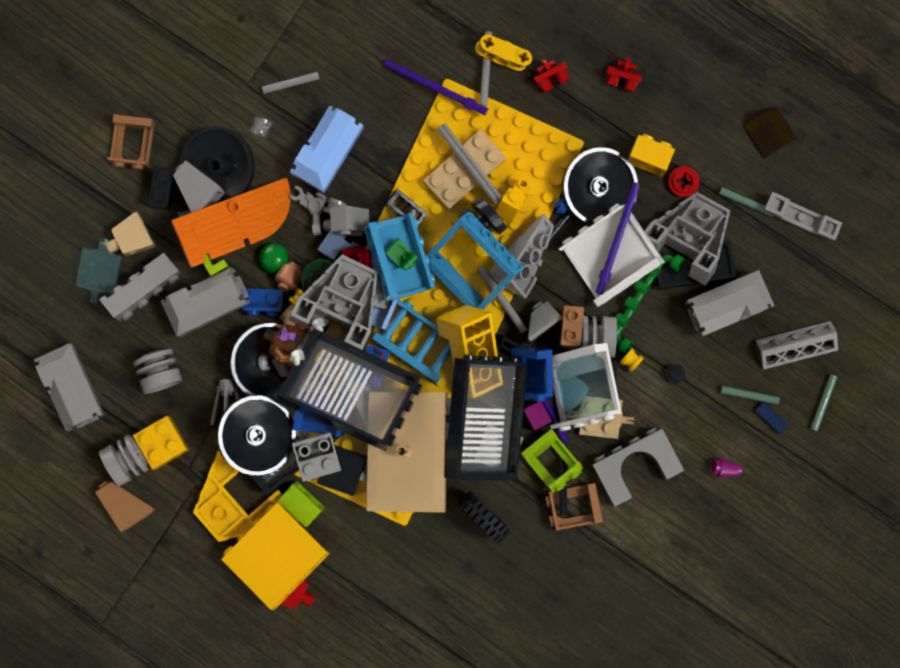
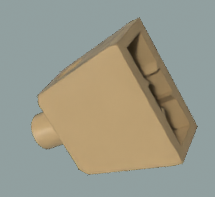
[105,212,156,256]

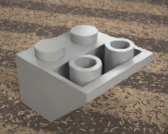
[292,432,341,482]

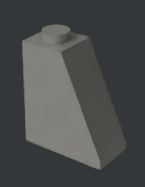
[173,160,225,213]

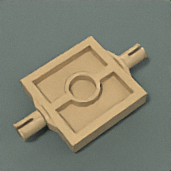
[567,396,634,439]

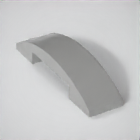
[764,192,842,241]

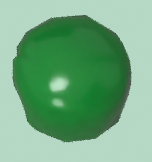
[259,242,288,275]

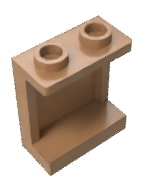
[558,306,584,350]

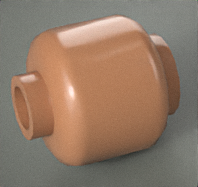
[275,262,302,292]

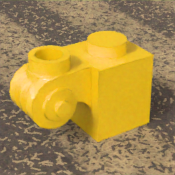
[496,179,530,223]

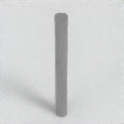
[480,31,492,107]
[478,266,528,334]

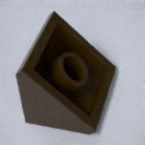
[744,106,797,159]

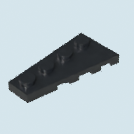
[657,240,736,290]

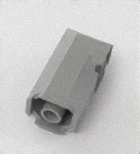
[161,268,250,337]
[685,270,774,337]
[34,343,104,431]

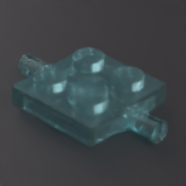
[76,238,122,304]

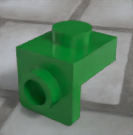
[385,238,418,271]

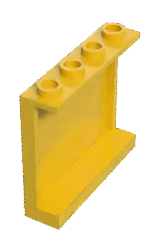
[221,502,330,610]

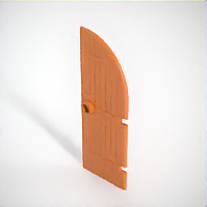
[171,177,291,268]

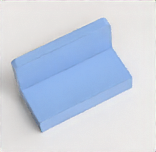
[371,298,400,331]

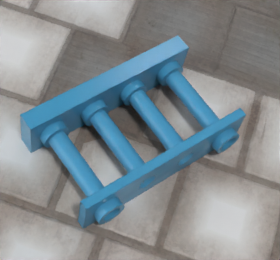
[372,300,451,384]

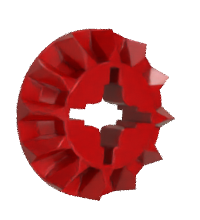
[668,166,699,197]

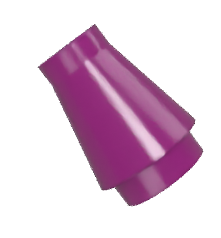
[712,458,742,477]

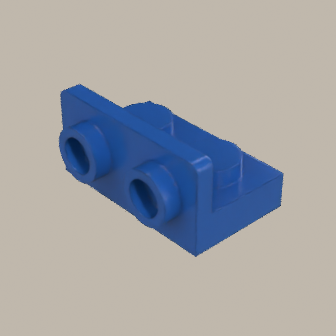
[242,288,284,317]

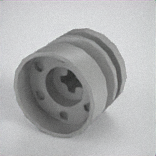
[579,315,617,358]
[133,349,183,394]
[99,434,149,487]

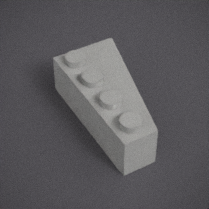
[99,253,181,321]

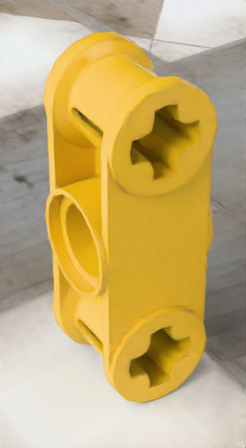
[475,34,532,71]

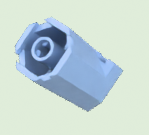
[290,106,364,194]

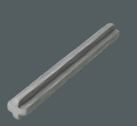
[438,123,502,204]

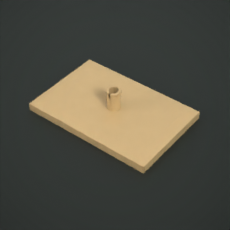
[367,392,447,512]

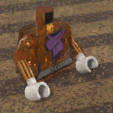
[263,318,325,369]

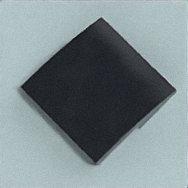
[317,445,368,496]

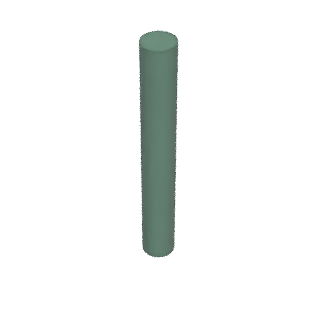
[719,187,773,217]
[810,374,837,432]
[721,386,780,405]

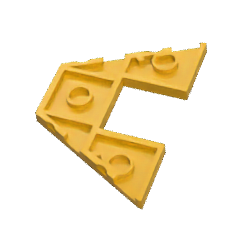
[193,450,299,542]

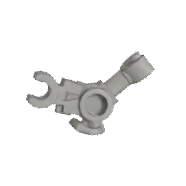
[289,186,328,236]

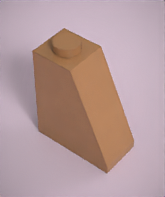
[95,481,156,532]

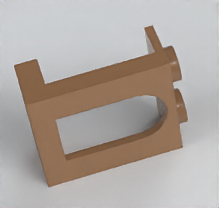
[107,114,155,170]
[545,483,603,531]

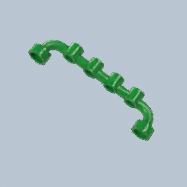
[616,254,685,354]

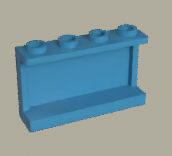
[363,212,435,302]

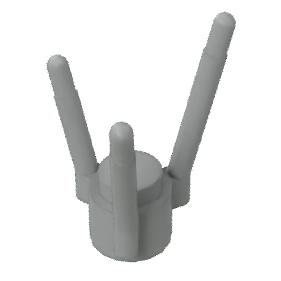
[211,379,240,425]

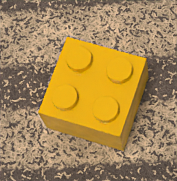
[628,134,675,177]
[133,416,189,470]

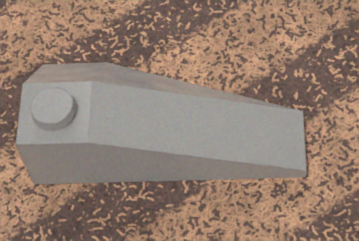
[490,214,554,299]

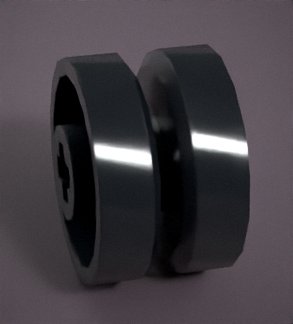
[458,197,507,235]

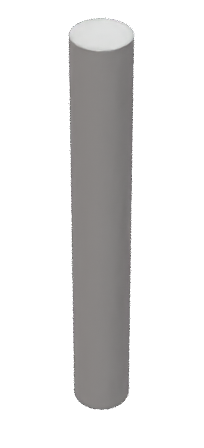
[262,72,319,94]

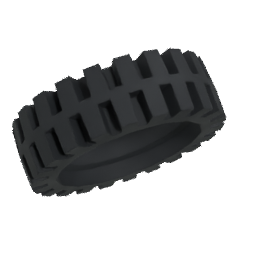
[459,491,512,544]

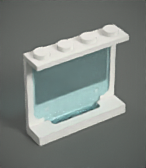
[550,343,622,431]

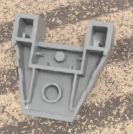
[644,192,730,286]
[289,255,378,350]

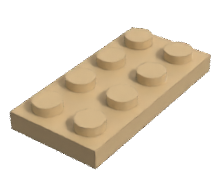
[423,129,507,210]

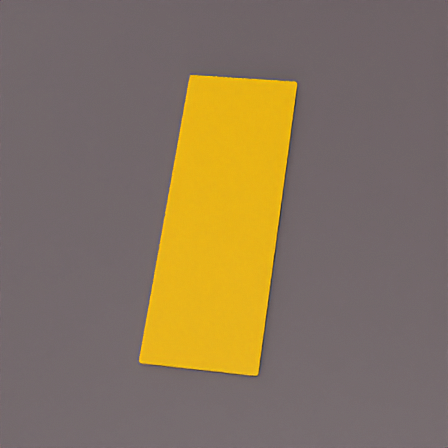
[280,79,584,526]

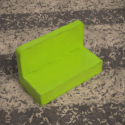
[278,481,326,527]

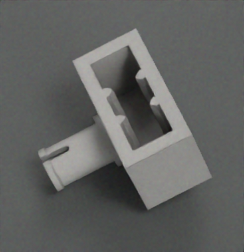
[323,206,370,237]

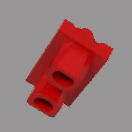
[607,57,642,91]
[533,59,569,93]

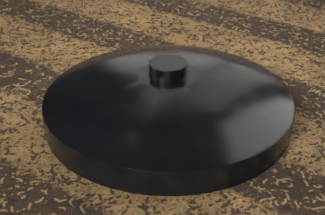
[180,126,255,203]
[562,147,638,225]
[229,323,302,400]
[216,396,296,475]

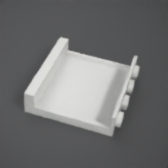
[559,204,665,307]

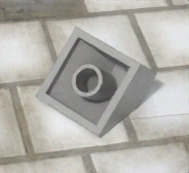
[527,301,562,344]

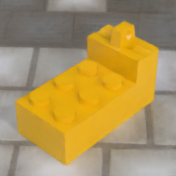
[436,305,502,399]

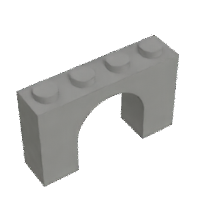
[592,427,684,507]

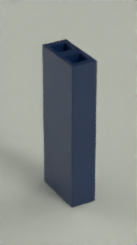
[755,402,789,434]

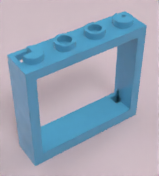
[427,211,524,310]

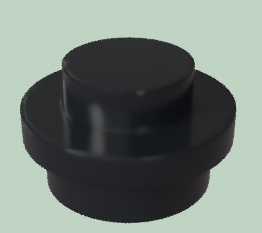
[666,364,685,384]

